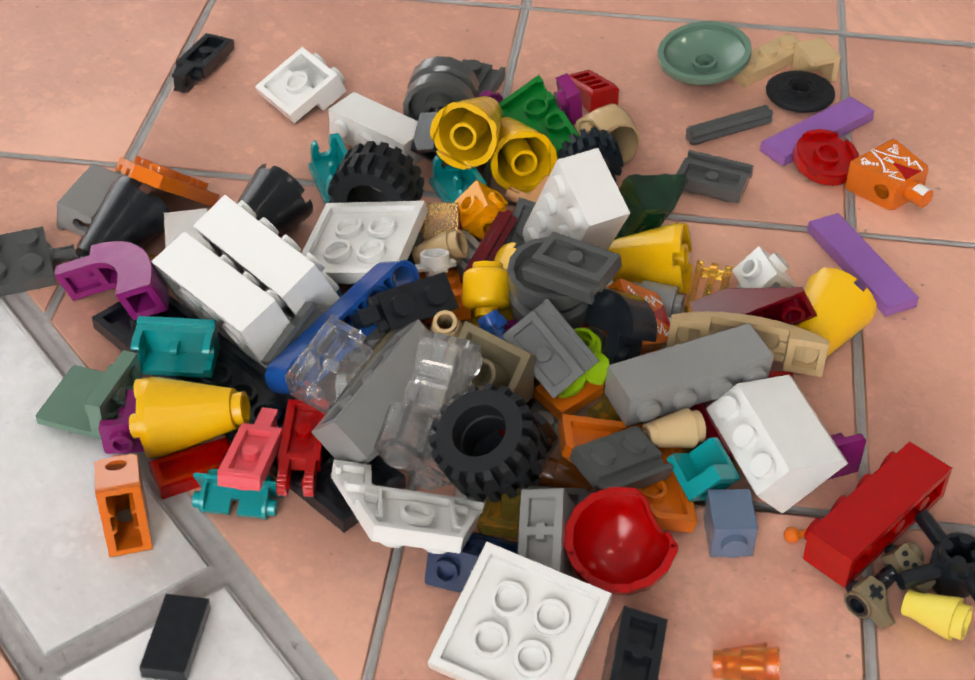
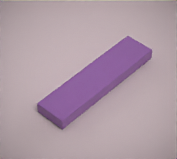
[760,97,874,166]
[807,213,919,316]

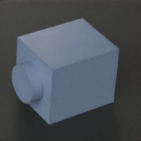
[703,489,758,558]

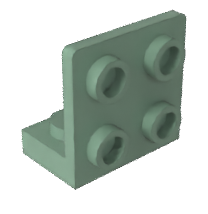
[35,350,142,440]

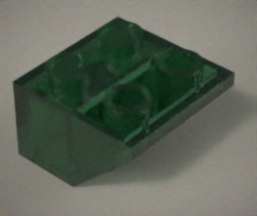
[615,173,688,239]

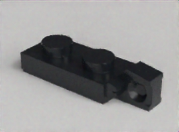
[172,33,235,93]
[350,272,459,334]

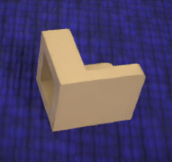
[791,37,841,83]

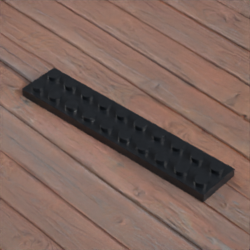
[92,295,406,533]

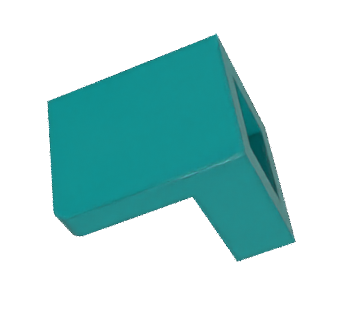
[667,437,741,501]

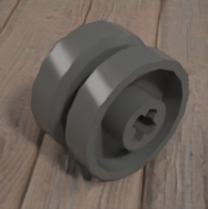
[403,56,479,121]
[507,236,588,329]

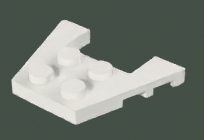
[331,459,491,554]

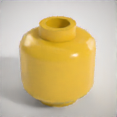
[462,261,510,318]

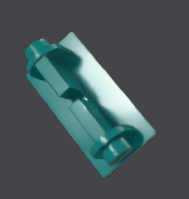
[192,469,284,520]

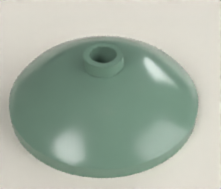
[658,21,752,86]

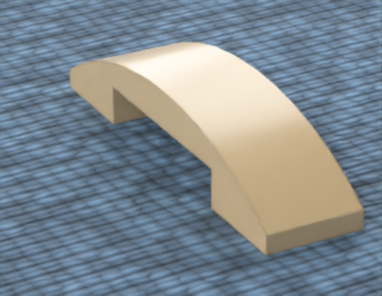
[666,311,829,377]

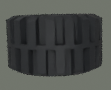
[328,141,424,203]
[429,384,547,503]

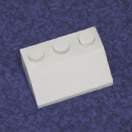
[706,375,848,514]

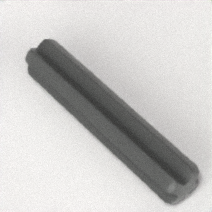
[685,105,773,145]

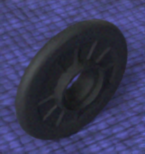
[766,71,835,113]

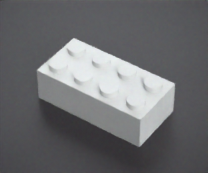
[523,148,630,250]
[193,195,340,319]
[151,231,292,369]

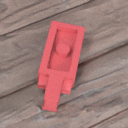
[217,407,283,491]

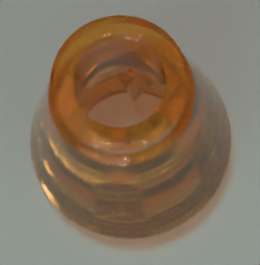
[713,642,780,680]

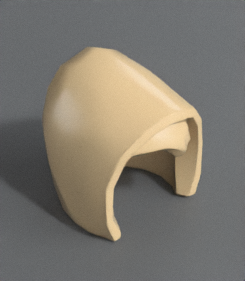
[575,104,640,165]

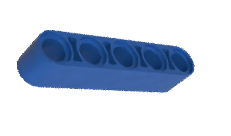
[265,260,420,395]

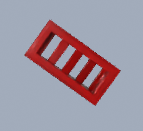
[569,69,619,113]

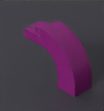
[54,241,169,321]

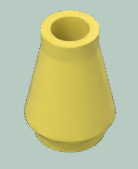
[901,589,974,641]

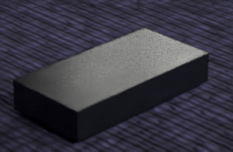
[139,594,211,680]

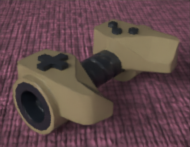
[844,541,936,629]

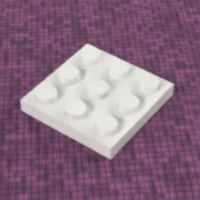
[301,201,428,284]
[427,542,612,680]

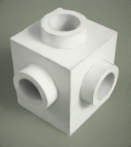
[732,246,796,288]

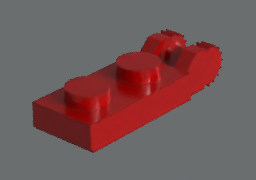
[276,399,330,497]

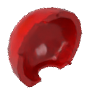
[564,487,678,596]

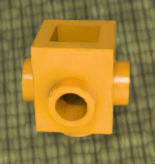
[453,180,508,240]

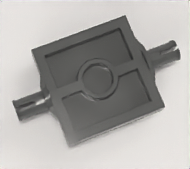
[0,226,77,297]

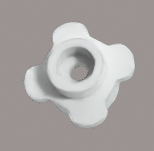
[415,248,457,277]

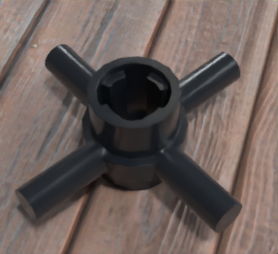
[895,510,975,601]

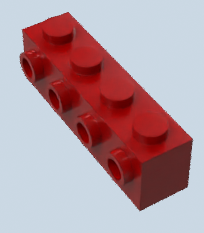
[803,441,952,588]

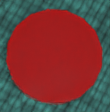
[792,129,859,186]

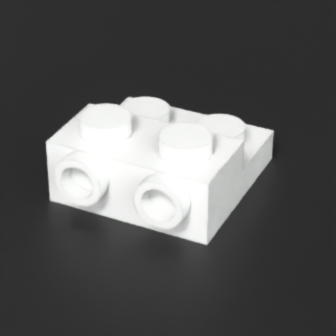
[255,47,346,123]

